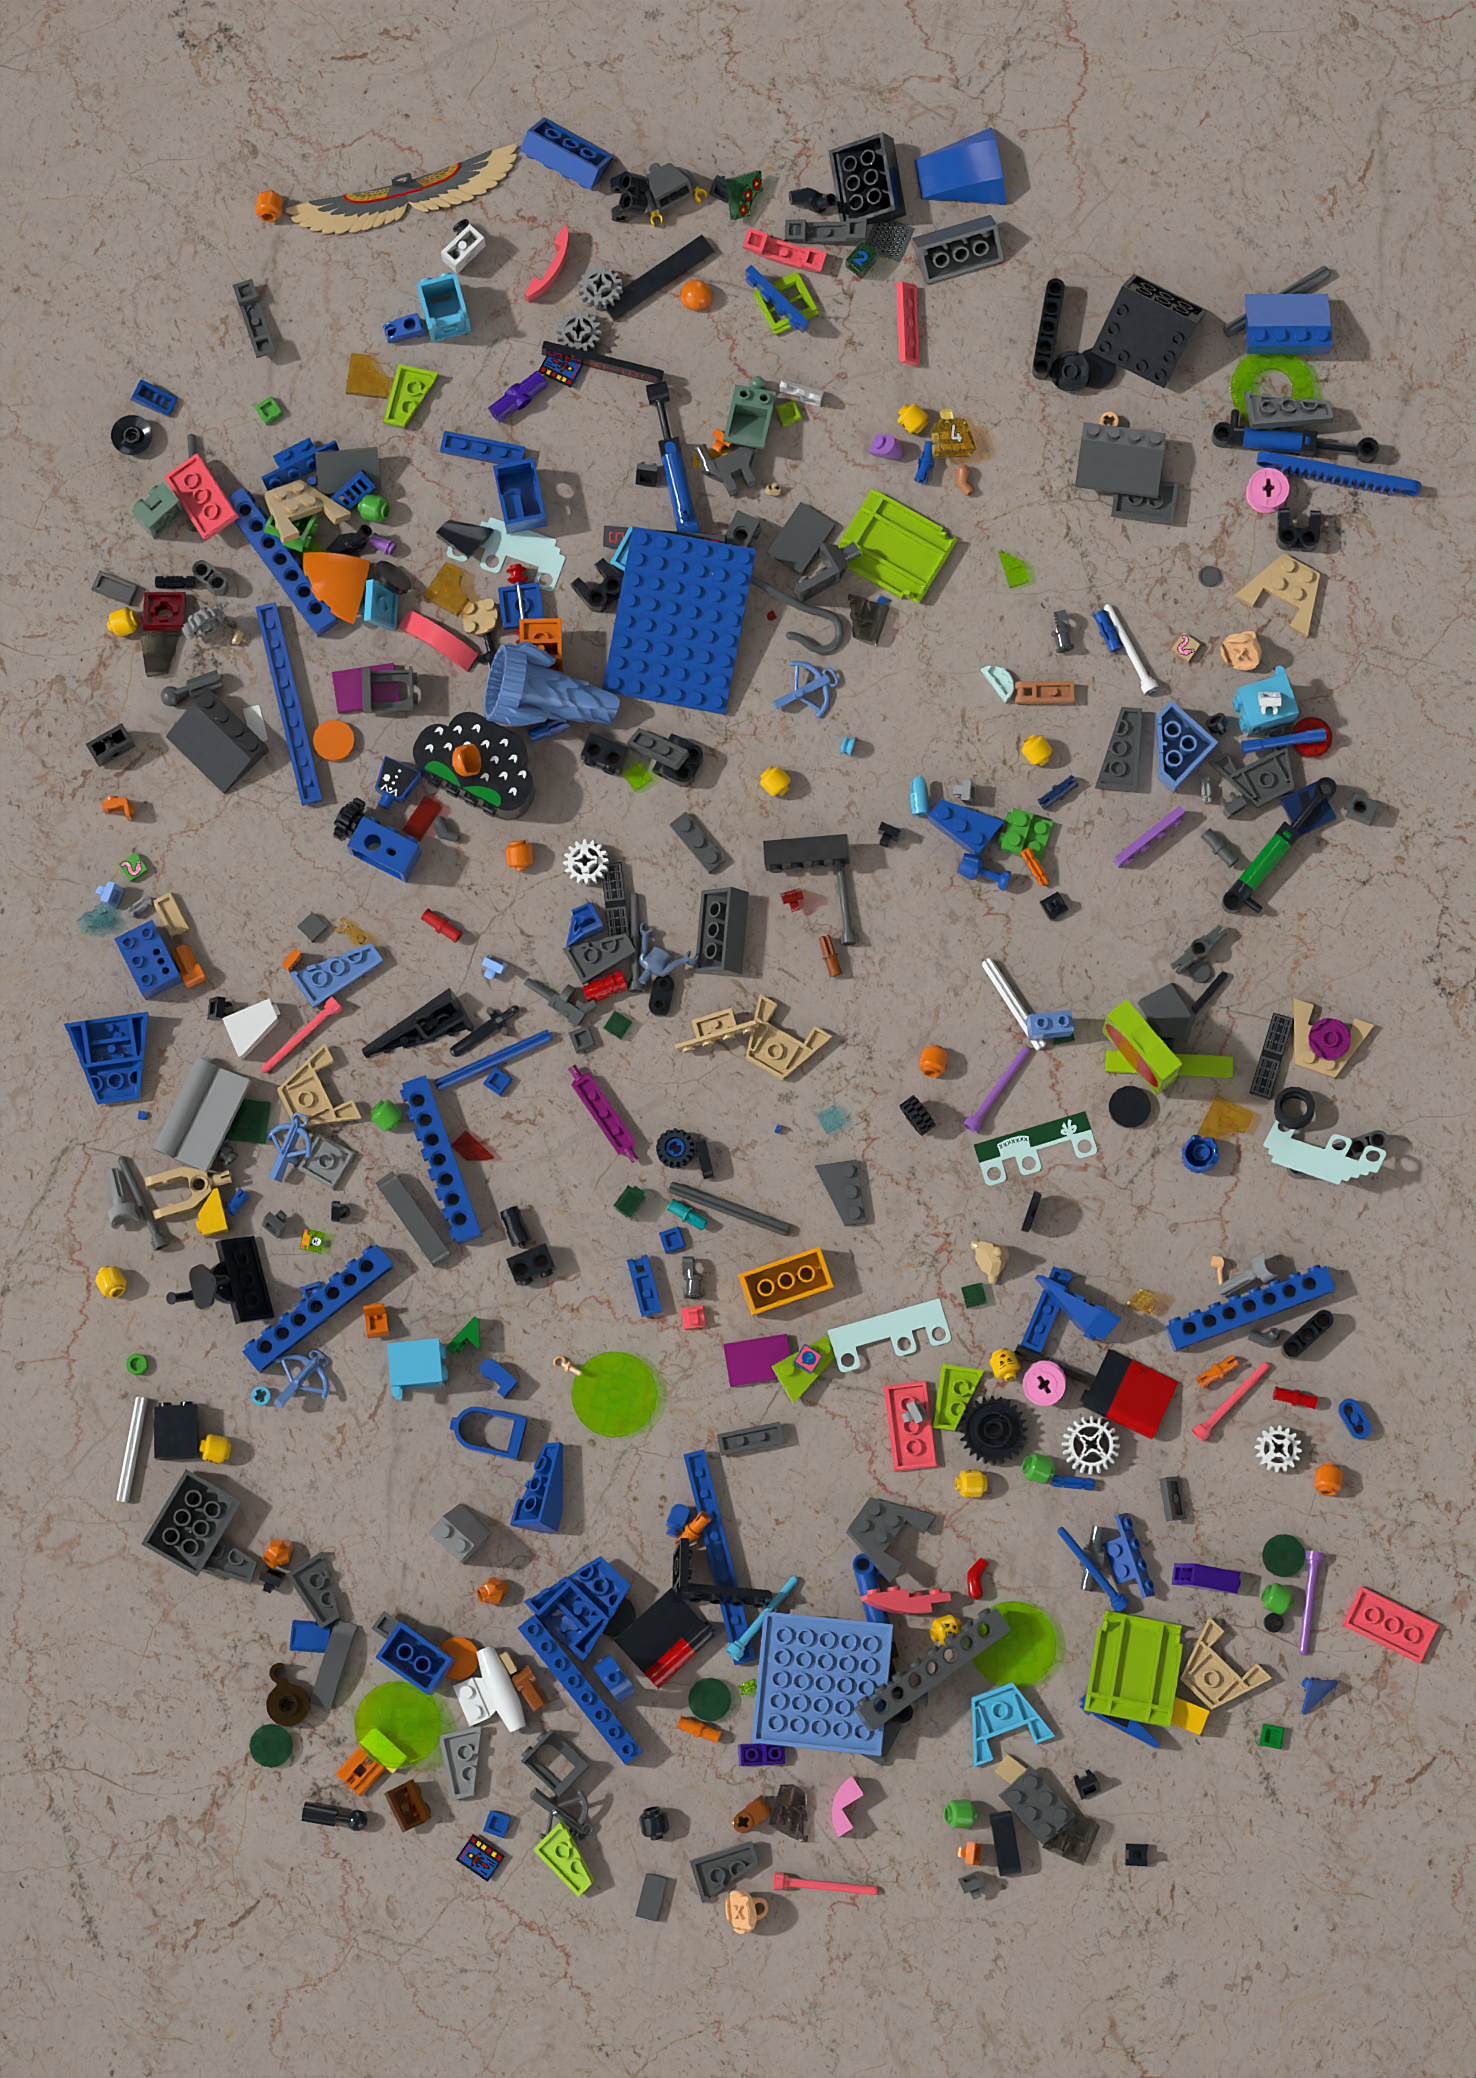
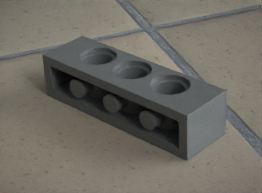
[725,510,762,549]

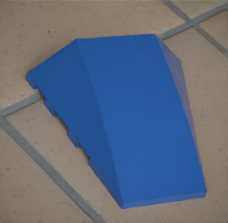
[914,127,1006,205]
[64,1012,148,1105]
[524,1556,631,1661]

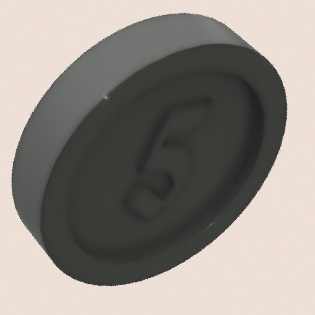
[1198,566,1219,587]
[1189,962,1210,983]

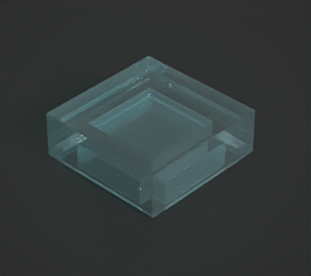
[816,1105,845,1134]

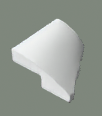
[780,379,824,407]

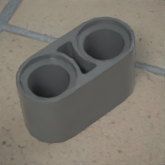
[192,560,229,596]

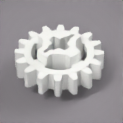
[563,839,610,886]
[1254,1425,1302,1473]

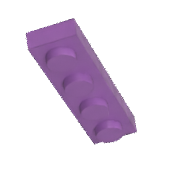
[1113,806,1185,868]

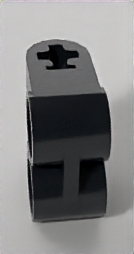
[610,171,648,222]
[1276,508,1321,552]
[570,558,622,613]
[652,734,703,787]

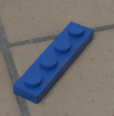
[745,265,809,333]
[440,431,526,464]
[1021,1266,1073,1353]

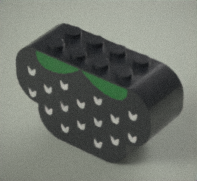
[413,712,535,820]

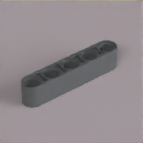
[1287,1130,1389,1179]
[375,1171,451,1267]

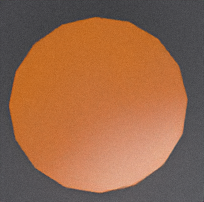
[313,720,355,762]
[440,1637,479,1680]

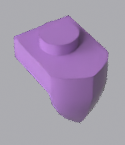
[869,434,903,459]

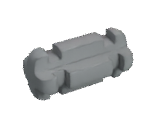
[1200,777,1213,804]
[127,895,153,918]

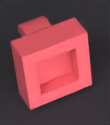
[681,1305,706,1330]

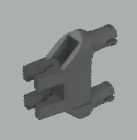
[694,444,756,497]

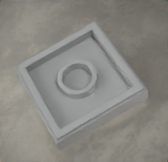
[296,1132,355,1190]

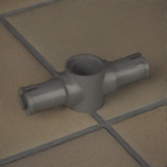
[1171,924,1227,975]
[1080,1525,1105,1592]

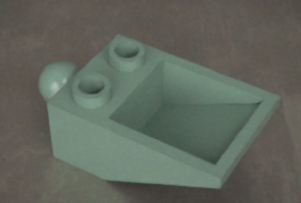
[723,376,776,449]

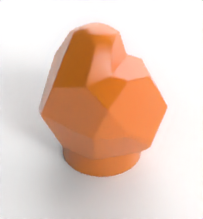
[262,1539,293,1569]
[476,1577,509,1605]

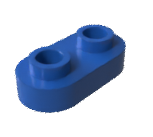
[1338,1399,1371,1440]

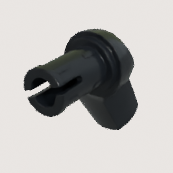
[789,187,837,213]
[326,524,372,554]

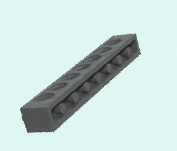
[853,1607,1011,1731]

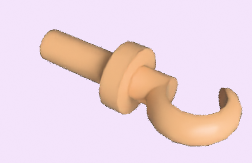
[553,1356,583,1376]

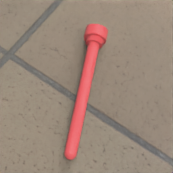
[262,996,343,1073]
[1192,1362,1270,1442]
[773,1872,878,1895]

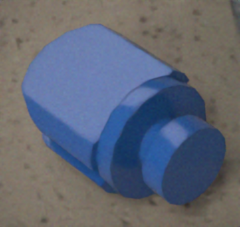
[666,1504,691,1538]

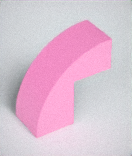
[832,1776,864,1837]

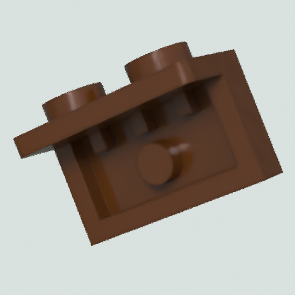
[384,1779,432,1833]

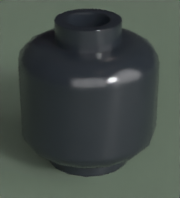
[639,1806,670,1841]

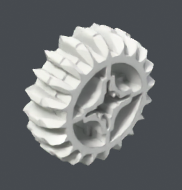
[1062,1416,1120,1475]

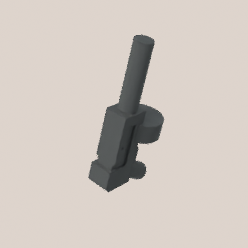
[524,978,598,1026]

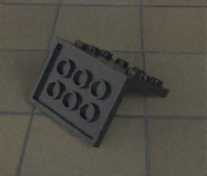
[1091,274,1207,389]

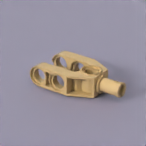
[144,1167,233,1220]

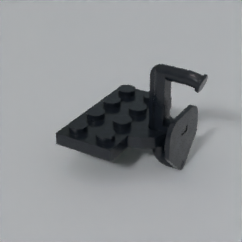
[166,1236,275,1324]

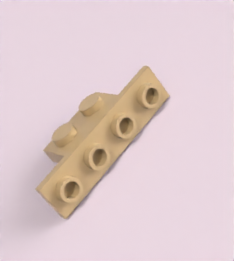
[675,1008,760,1053]

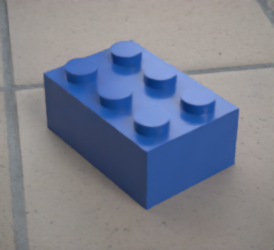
[375,1622,457,1695]

